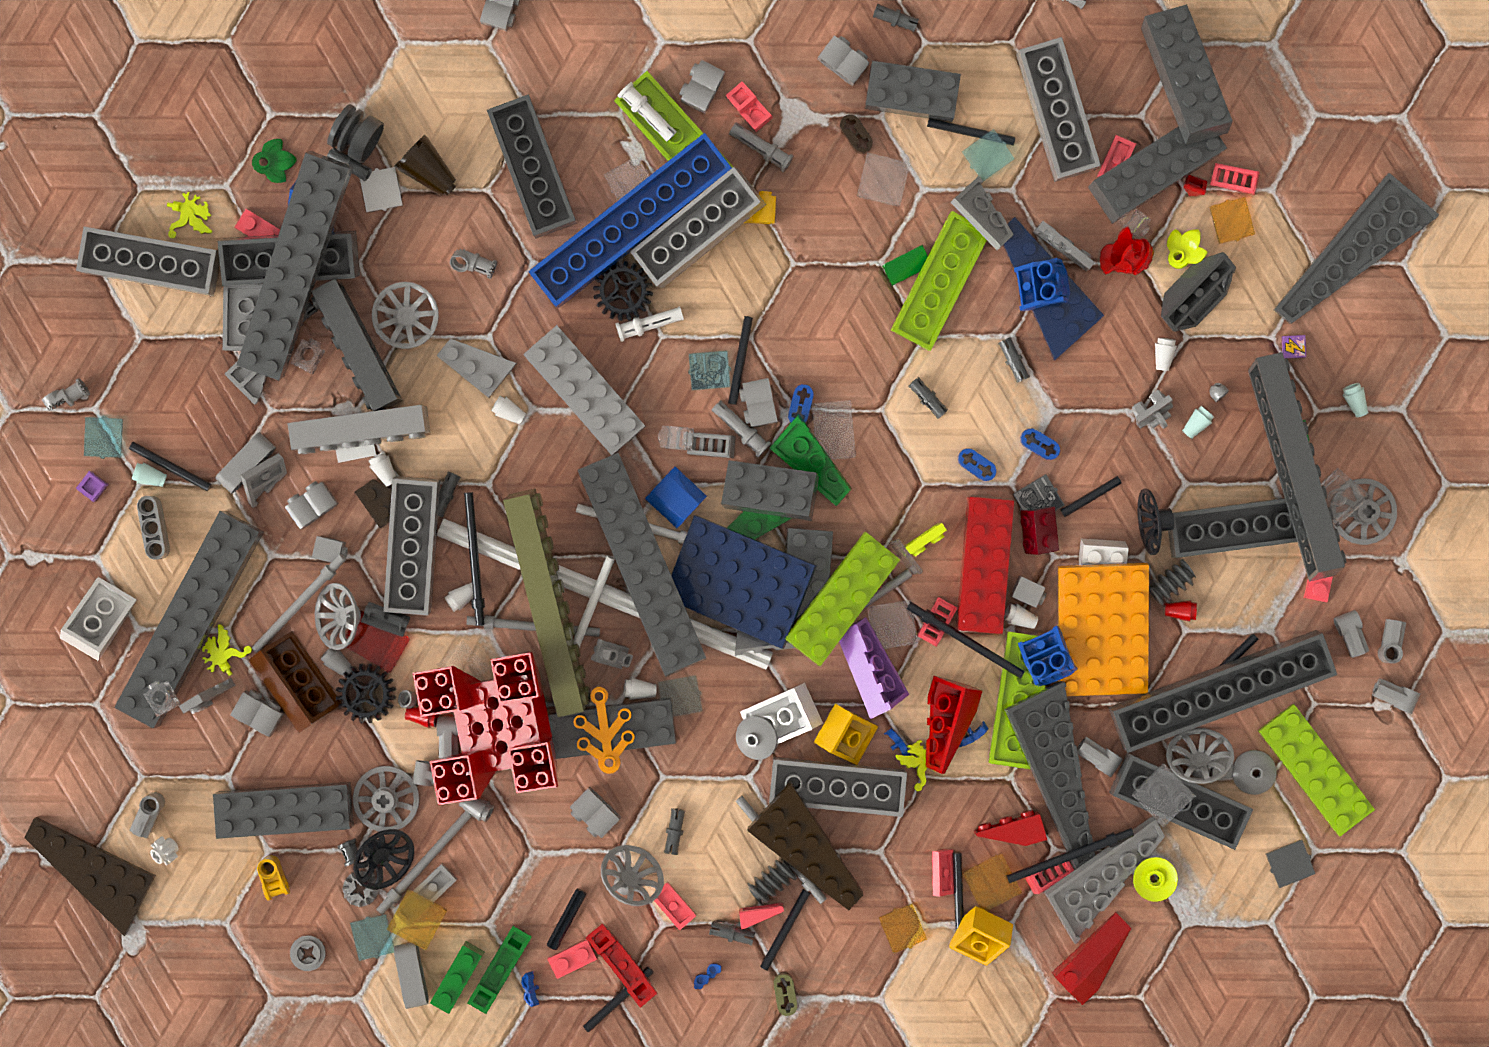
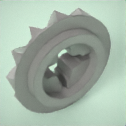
[342,871,378,907]
[290,935,326,971]

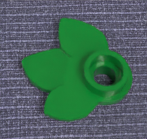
[252,139,297,183]

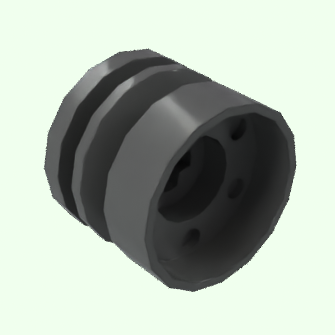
[327,104,384,164]

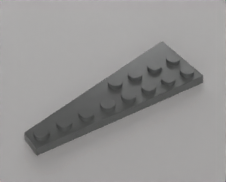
[1273,173,1439,324]
[1004,681,1095,869]

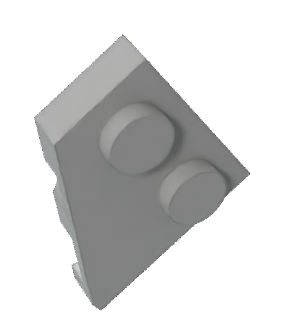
[225,361,267,405]
[241,453,287,508]

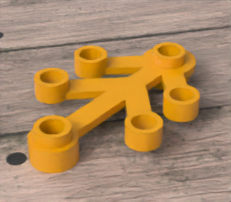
[573,686,635,774]

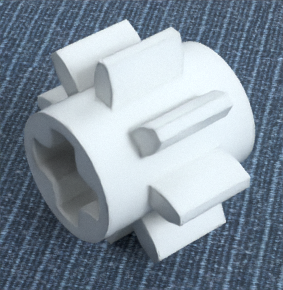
[150,836,179,865]

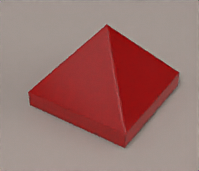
[1184,175,1207,196]

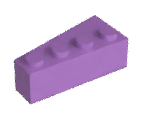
[839,617,910,719]

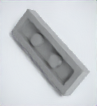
[393,863,457,926]

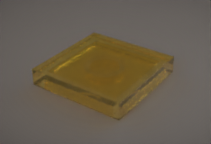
[962,853,1022,911]
[387,889,447,950]

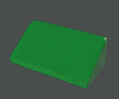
[882,245,928,286]

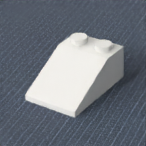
[60,577,136,661]
[740,683,823,744]

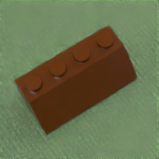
[249,631,342,733]

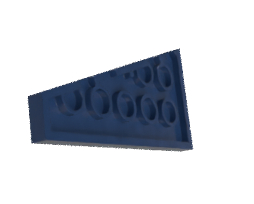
[1003,217,1104,361]

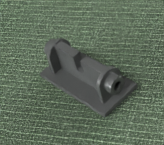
[361,602,411,637]

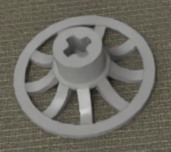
[372,282,439,349]
[1331,478,1397,545]
[315,583,361,650]
[1166,728,1234,784]
[353,766,419,832]
[601,845,664,906]

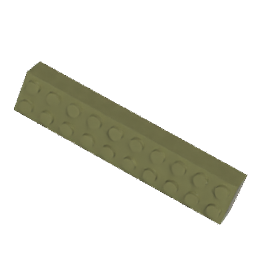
[503,488,591,717]

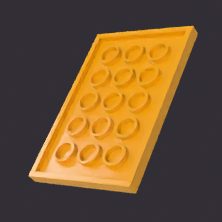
[1058,563,1149,696]

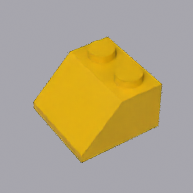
[814,703,878,765]
[949,906,1013,966]

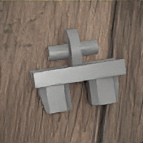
[1132,390,1173,429]
[591,639,633,669]

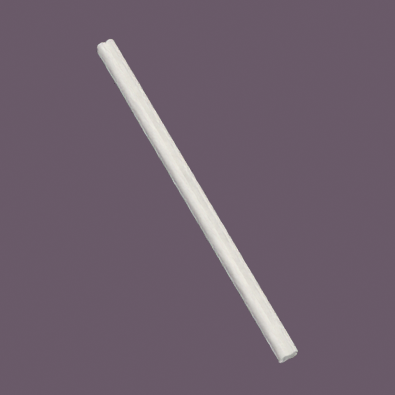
[437,519,773,669]

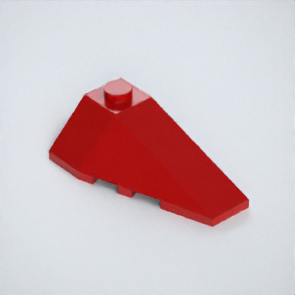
[1052,912,1131,1005]

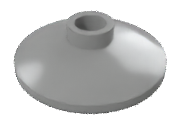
[736,716,778,760]
[1232,750,1277,795]

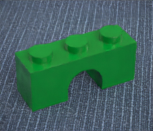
[430,941,485,1014]

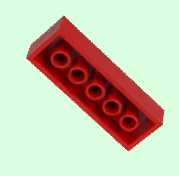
[956,497,1014,634]

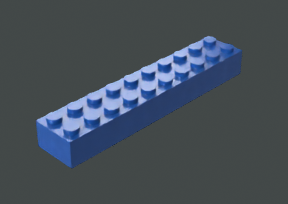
[528,133,732,308]

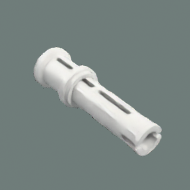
[617,82,677,142]
[615,306,684,342]

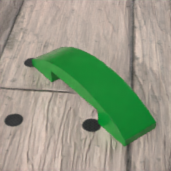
[467,925,532,1014]

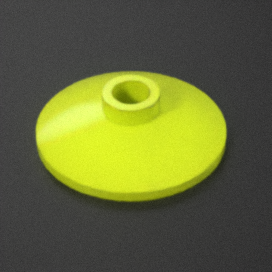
[1133,857,1178,902]

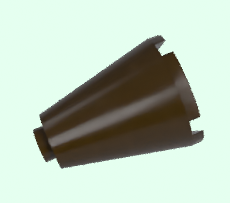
[394,134,456,196]

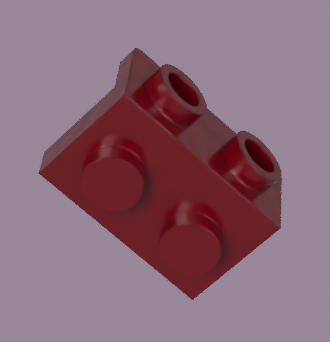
[1020,506,1059,555]

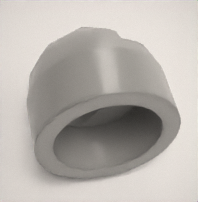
[1209,383,1229,402]
[398,690,418,708]

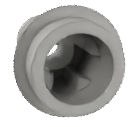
[320,648,353,677]
[459,799,494,822]

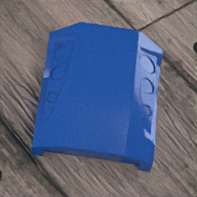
[1014,258,1070,311]
[645,467,707,528]
[1018,626,1078,686]

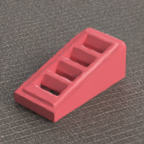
[1210,163,1260,195]
[916,597,957,647]
[1025,853,1074,894]
[739,902,784,929]

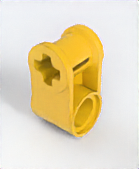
[257,855,290,901]

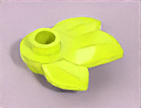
[1167,229,1208,269]

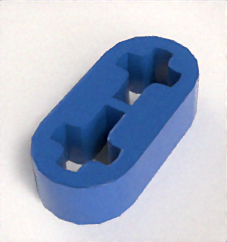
[788,384,813,423]
[1020,429,1060,460]
[958,449,996,481]

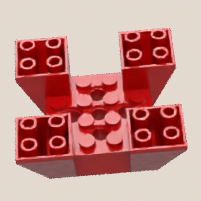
[412,652,558,805]

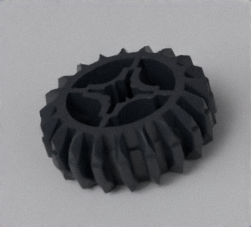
[593,261,653,321]
[336,663,396,723]

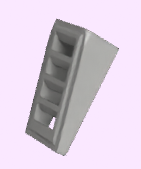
[687,432,736,458]

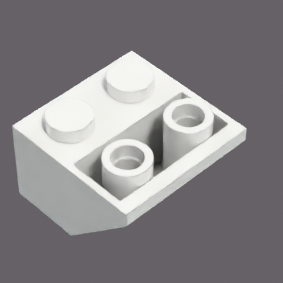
[1079,538,1129,565]

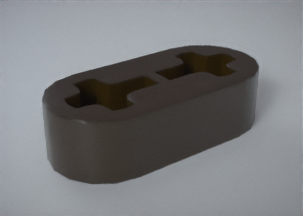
[840,114,873,154]

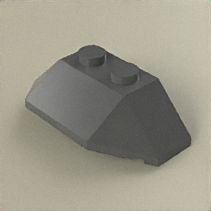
[1161,252,1236,332]

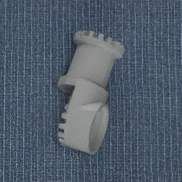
[450,249,497,279]
[42,378,90,411]

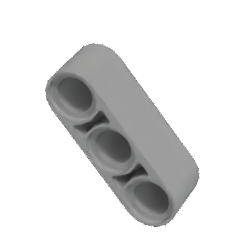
[215,432,276,494]
[137,496,170,560]
[394,942,429,1009]

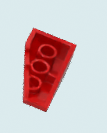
[926,676,983,774]

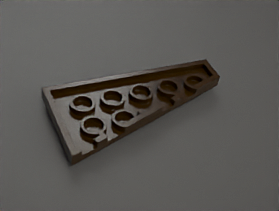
[747,781,863,911]
[24,817,156,936]

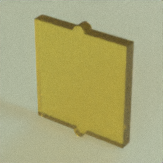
[1209,197,1255,244]
[879,903,927,953]

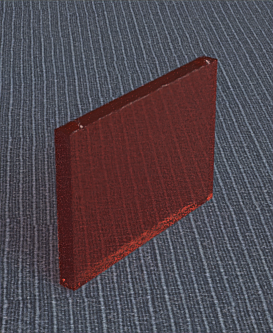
[341,610,410,673]

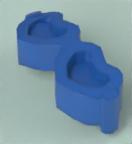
[959,721,989,747]
[884,728,911,756]
[694,963,722,989]
[521,971,539,1007]

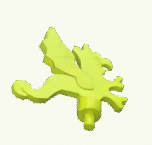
[167,192,213,239]
[202,624,252,676]
[895,740,934,791]

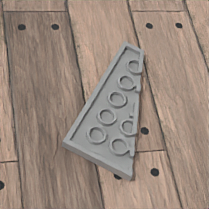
[1044,817,1165,944]

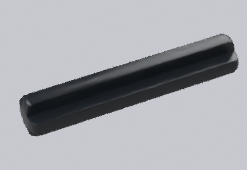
[547,888,586,950]

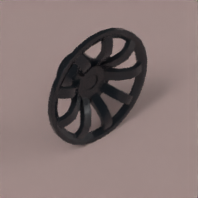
[1137,488,1174,555]
[353,829,414,889]

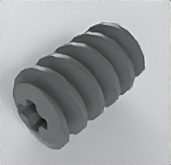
[1149,559,1196,606]
[747,860,797,906]

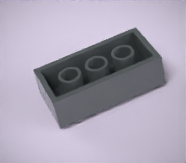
[865,61,961,122]
[721,460,819,521]
[785,528,833,619]

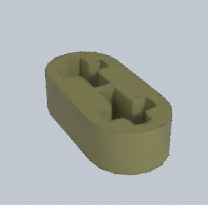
[774,973,797,1016]

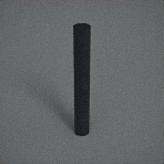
[1060,476,1122,517]

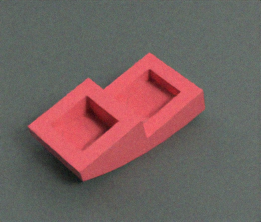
[725,82,773,132]

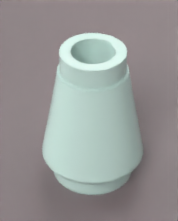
[1342,383,1369,417]
[1182,406,1214,439]
[132,462,167,487]

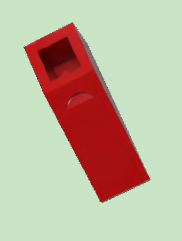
[974,810,1047,846]

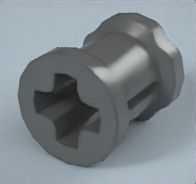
[337,838,364,867]

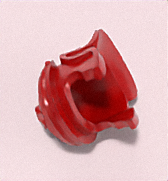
[1100,226,1154,275]

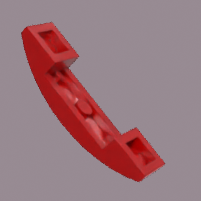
[585,923,658,1008]

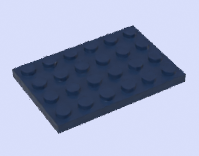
[671,515,817,649]

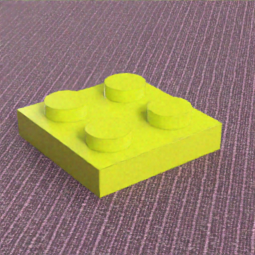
[902,523,947,556]

